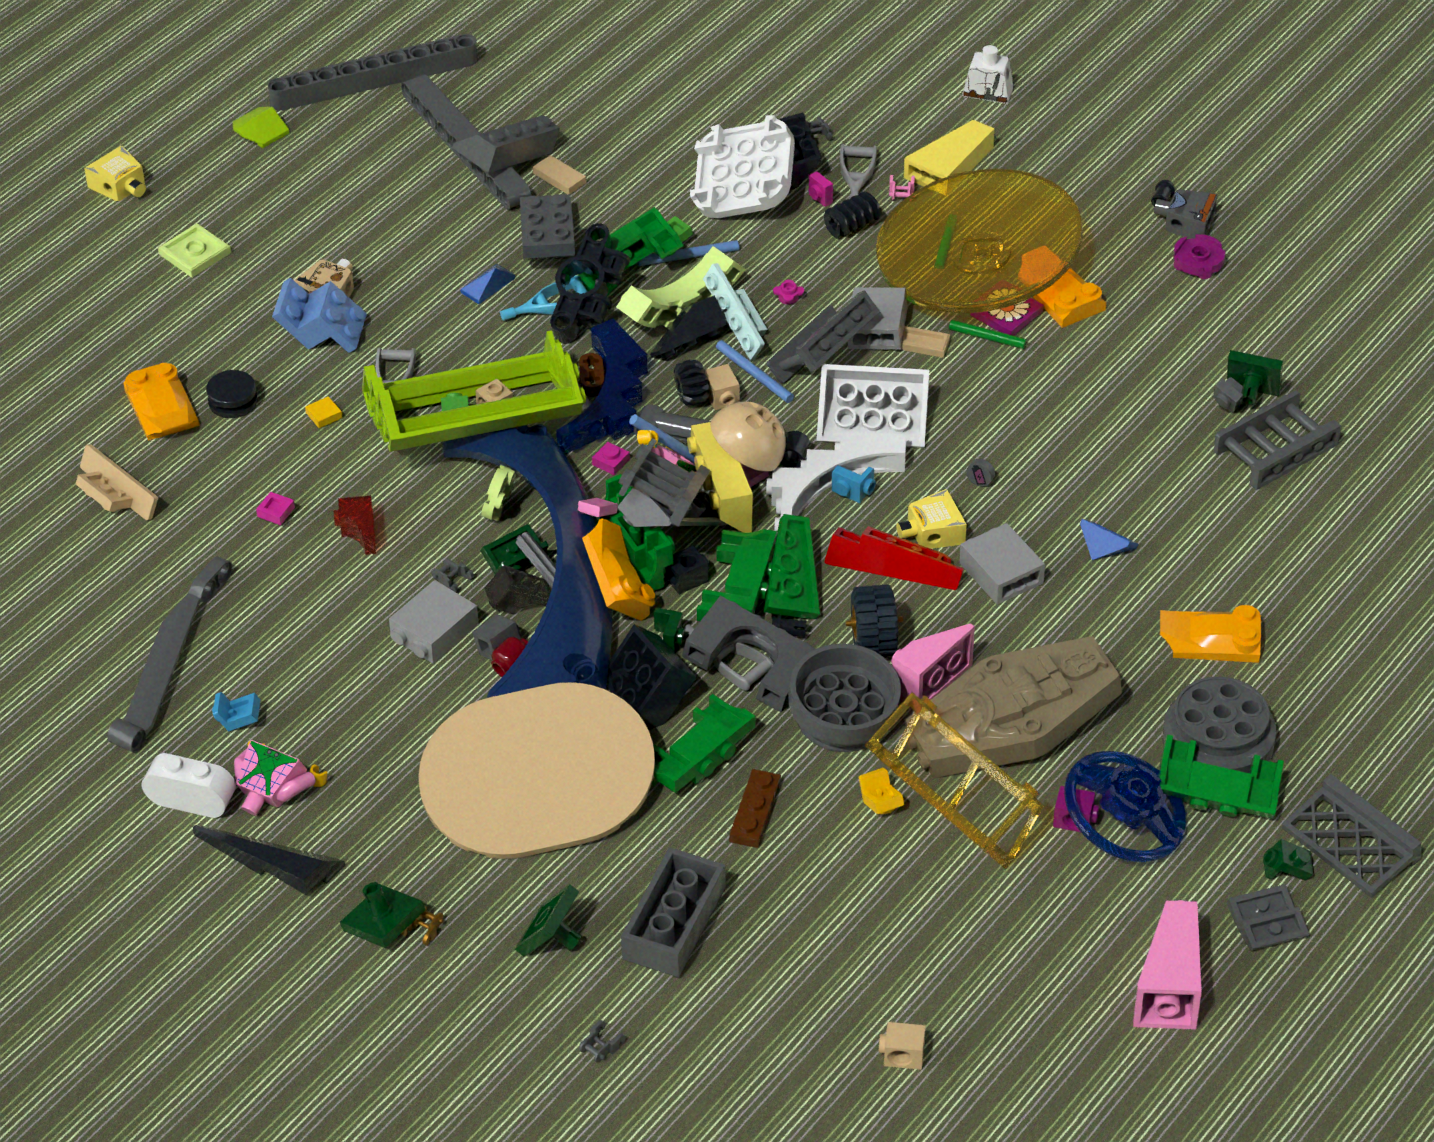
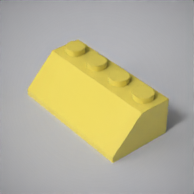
[687,422,753,533]

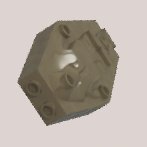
[904,636,1122,778]

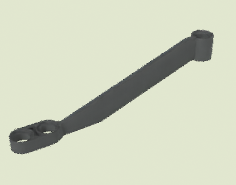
[107,556,233,753]

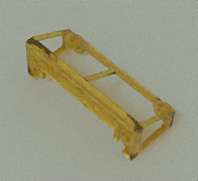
[865,692,1043,869]

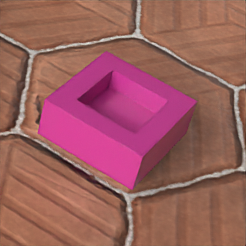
[808,171,833,207]
[592,442,630,475]
[256,492,295,525]

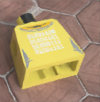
[84,146,146,201]
[896,489,967,549]

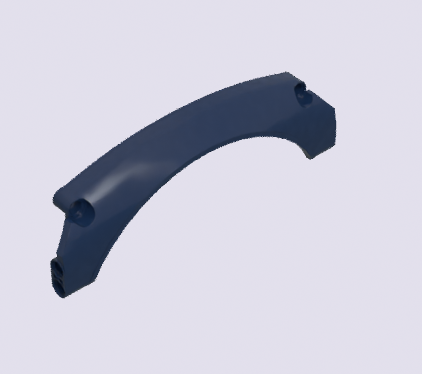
[442,424,612,698]

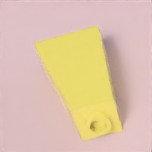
[904,120,995,196]

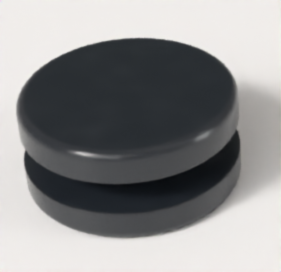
[206,370,258,418]

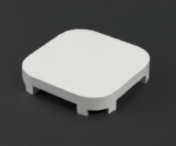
[690,115,795,218]

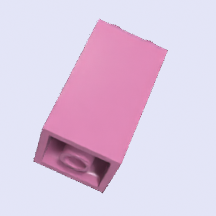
[1133,900,1201,1029]

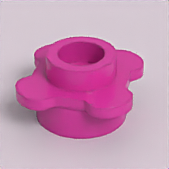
[773,280,804,305]

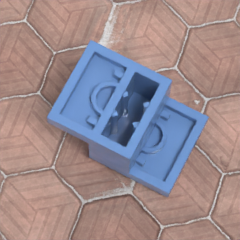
[272,278,367,353]

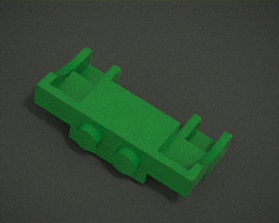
[577,207,683,295]
[598,474,675,591]
[697,529,777,621]
[651,694,756,793]
[1155,734,1284,819]

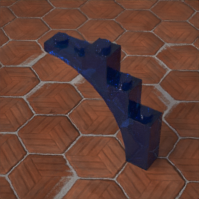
[556,319,648,454]

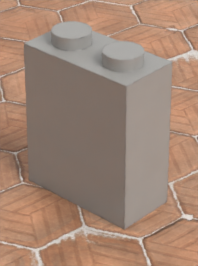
[847,287,908,349]
[960,523,1045,605]
[389,580,479,664]

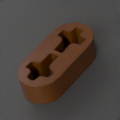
[579,353,605,397]

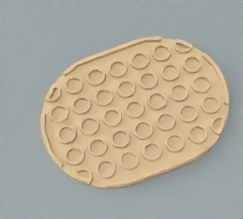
[419,683,655,859]

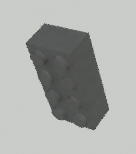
[621,847,726,977]

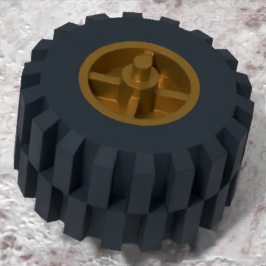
[846,584,903,657]

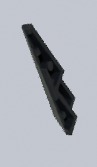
[192,825,345,895]

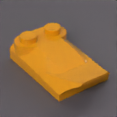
[1020,247,1106,328]
[123,363,199,441]
[582,519,655,621]
[1160,605,1261,663]

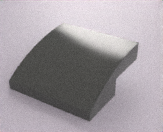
[1227,884,1309,951]

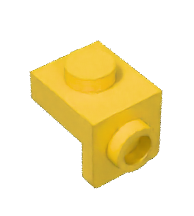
[859,768,904,814]

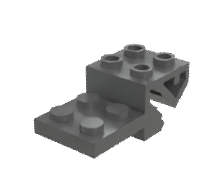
[520,194,575,260]

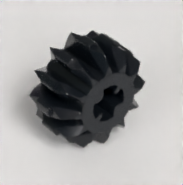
[674,359,709,406]

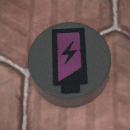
[966,459,995,487]

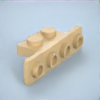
[76,444,158,520]

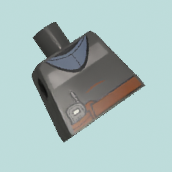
[1154,189,1218,239]

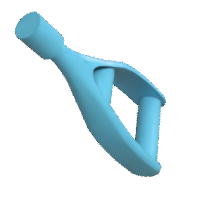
[500,275,587,321]

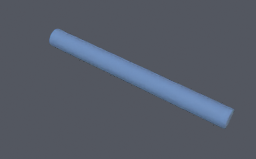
[638,240,739,266]
[716,340,794,403]
[629,414,695,463]

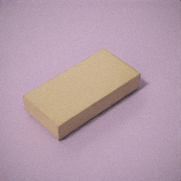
[533,155,586,194]
[900,326,950,358]

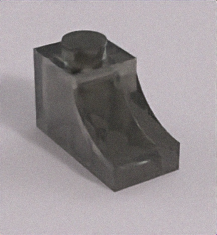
[484,565,551,615]

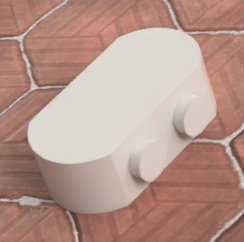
[142,753,236,818]

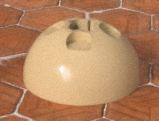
[710,401,786,471]

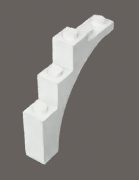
[766,431,906,531]

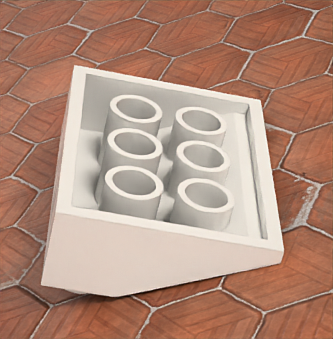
[816,364,929,448]

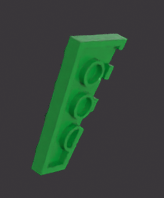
[764,514,820,619]

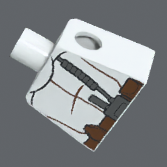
[963,45,1013,104]

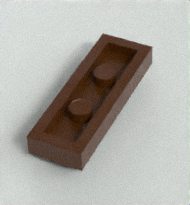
[729,769,781,848]

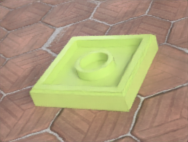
[158,224,231,277]

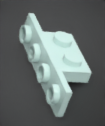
[703,263,768,361]

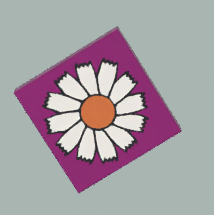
[970,282,1044,336]

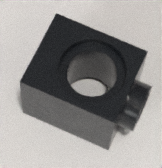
[665,546,710,595]

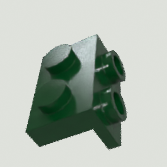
[480,523,549,579]

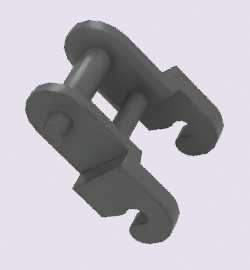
[805,116,832,140]
[431,558,474,592]
[579,1020,626,1063]

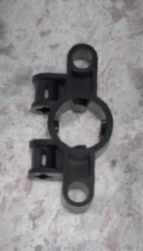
[550,223,630,344]

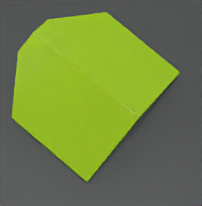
[233,107,290,148]

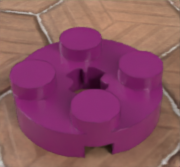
[1173,234,1226,279]

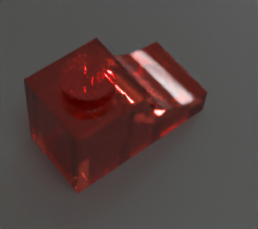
[333,495,376,555]

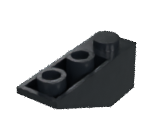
[650,295,727,359]

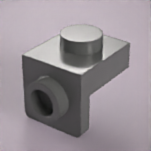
[1213,377,1249,413]

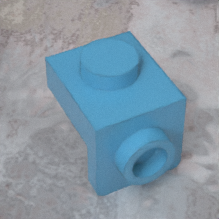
[832,465,876,503]
[212,692,261,731]

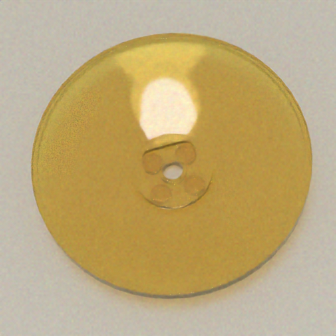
[876,169,1083,313]

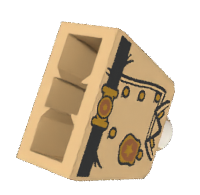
[294,259,354,297]

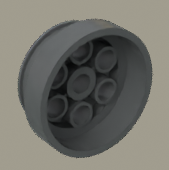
[788,644,901,752]
[1162,677,1276,773]

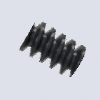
[824,191,882,239]

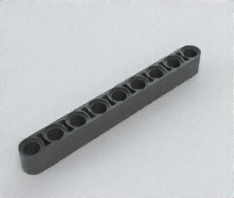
[268,34,478,111]
[401,74,531,210]

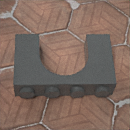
[682,595,815,712]

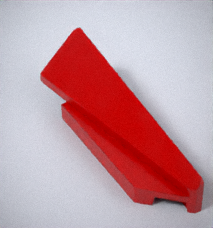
[824,526,964,590]

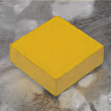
[305,396,342,428]

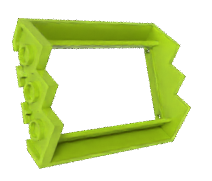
[362,330,586,452]

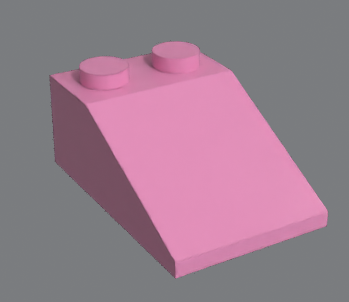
[891,624,975,712]

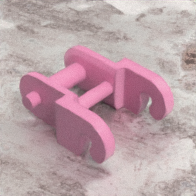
[889,175,915,201]

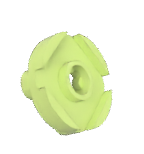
[481,465,515,521]

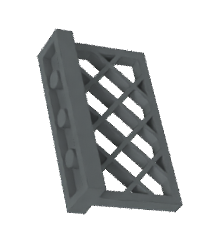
[1282,774,1421,898]

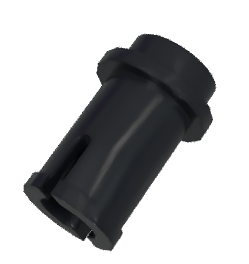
[1151,180,1175,207]
[772,615,807,639]

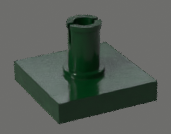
[1227,350,1283,405]
[340,882,426,948]
[514,884,582,957]

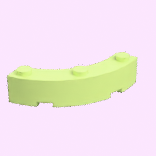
[616,246,746,328]

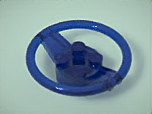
[1064,751,1187,862]

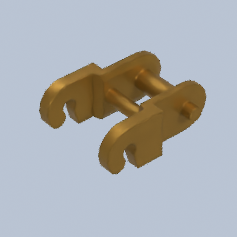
[401,906,444,946]

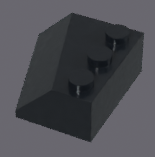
[778,112,822,190]
[607,624,697,730]

